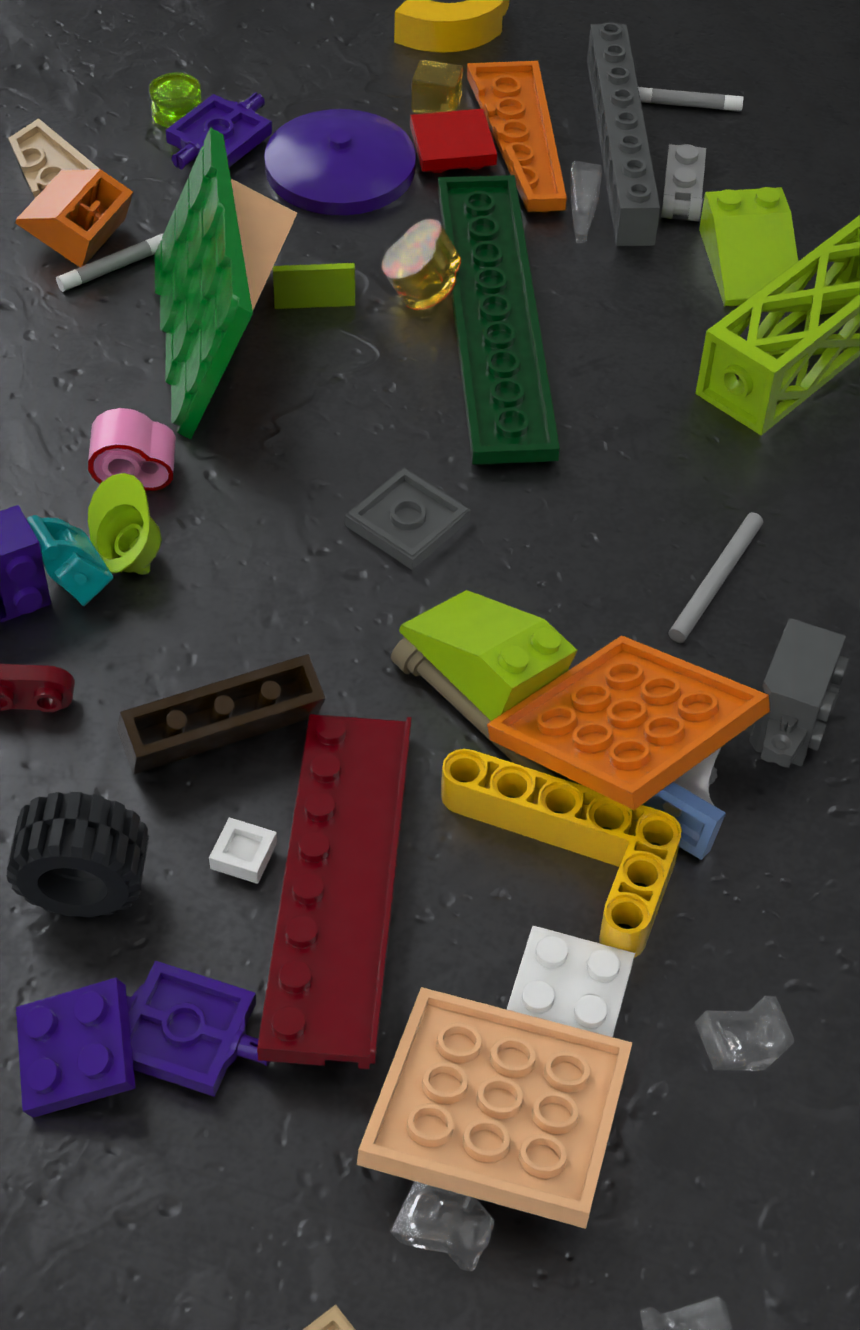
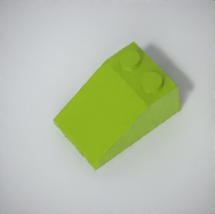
[699,187,798,307]
[399,590,577,721]

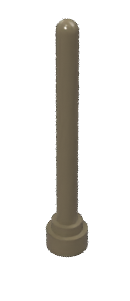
[391,637,557,777]

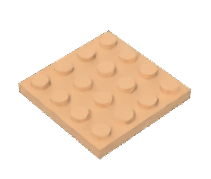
[357,987,632,1229]

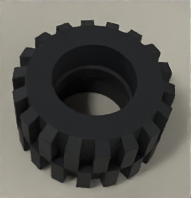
[6,791,149,918]

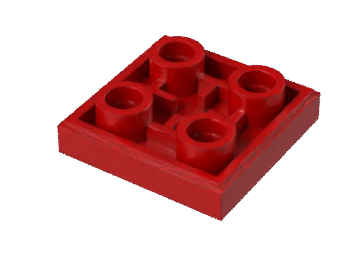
[410,108,497,173]

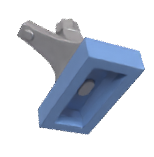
[642,747,726,860]

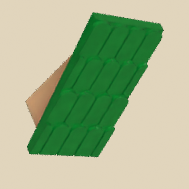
[155,128,297,440]

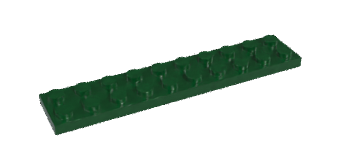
[438,175,560,465]

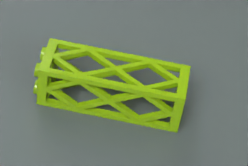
[695,215,860,436]

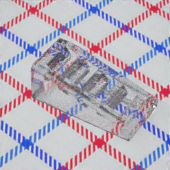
[569,161,602,244]

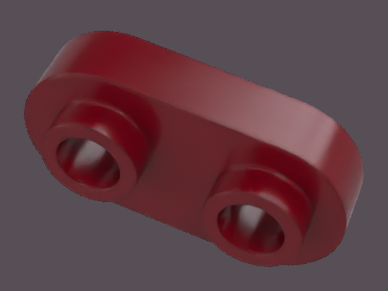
[0,664,75,712]

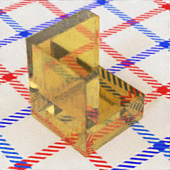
[411,60,463,114]

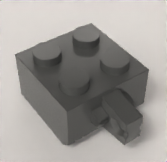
[749,618,849,768]

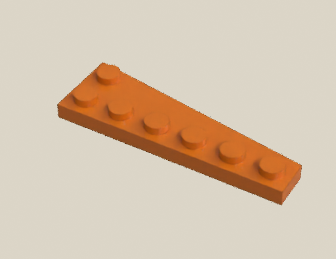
[467,61,567,212]

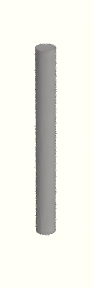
[668,512,763,643]

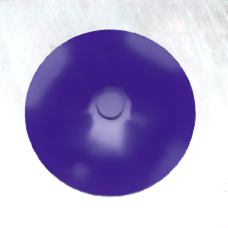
[264,109,416,215]

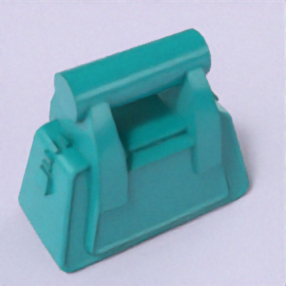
[27,515,113,606]

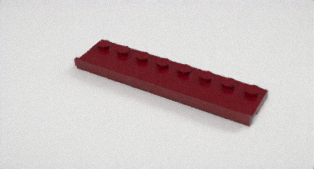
[257,714,412,1069]

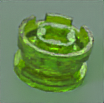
[149,73,202,128]

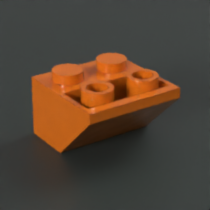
[15,169,133,267]

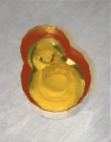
[382,219,461,310]

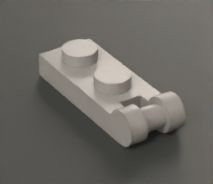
[661,144,706,222]

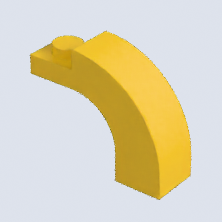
[394,0,509,53]

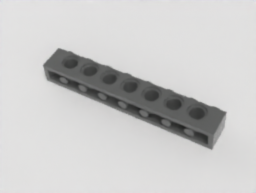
[587,22,660,246]

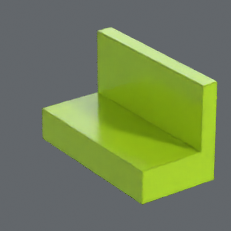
[273,263,355,309]

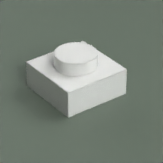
[209,817,277,884]

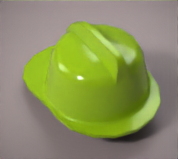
[88,473,162,575]

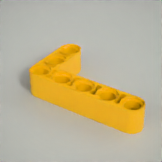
[441,749,682,958]

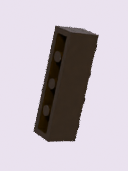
[117,654,326,775]

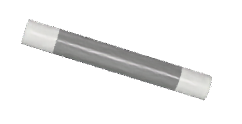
[638,87,743,111]
[56,234,163,292]

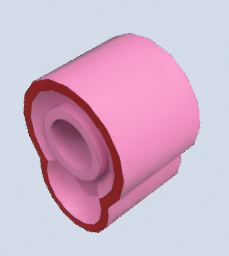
[88,408,176,491]

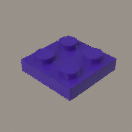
[16,977,136,1118]

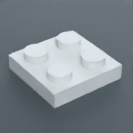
[507,926,635,1037]

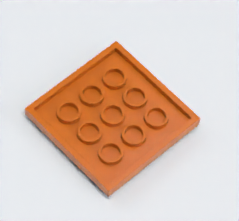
[487,635,770,810]

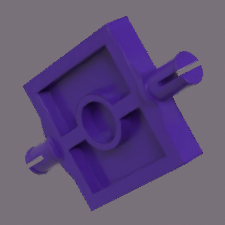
[165,92,272,169]
[127,960,271,1097]

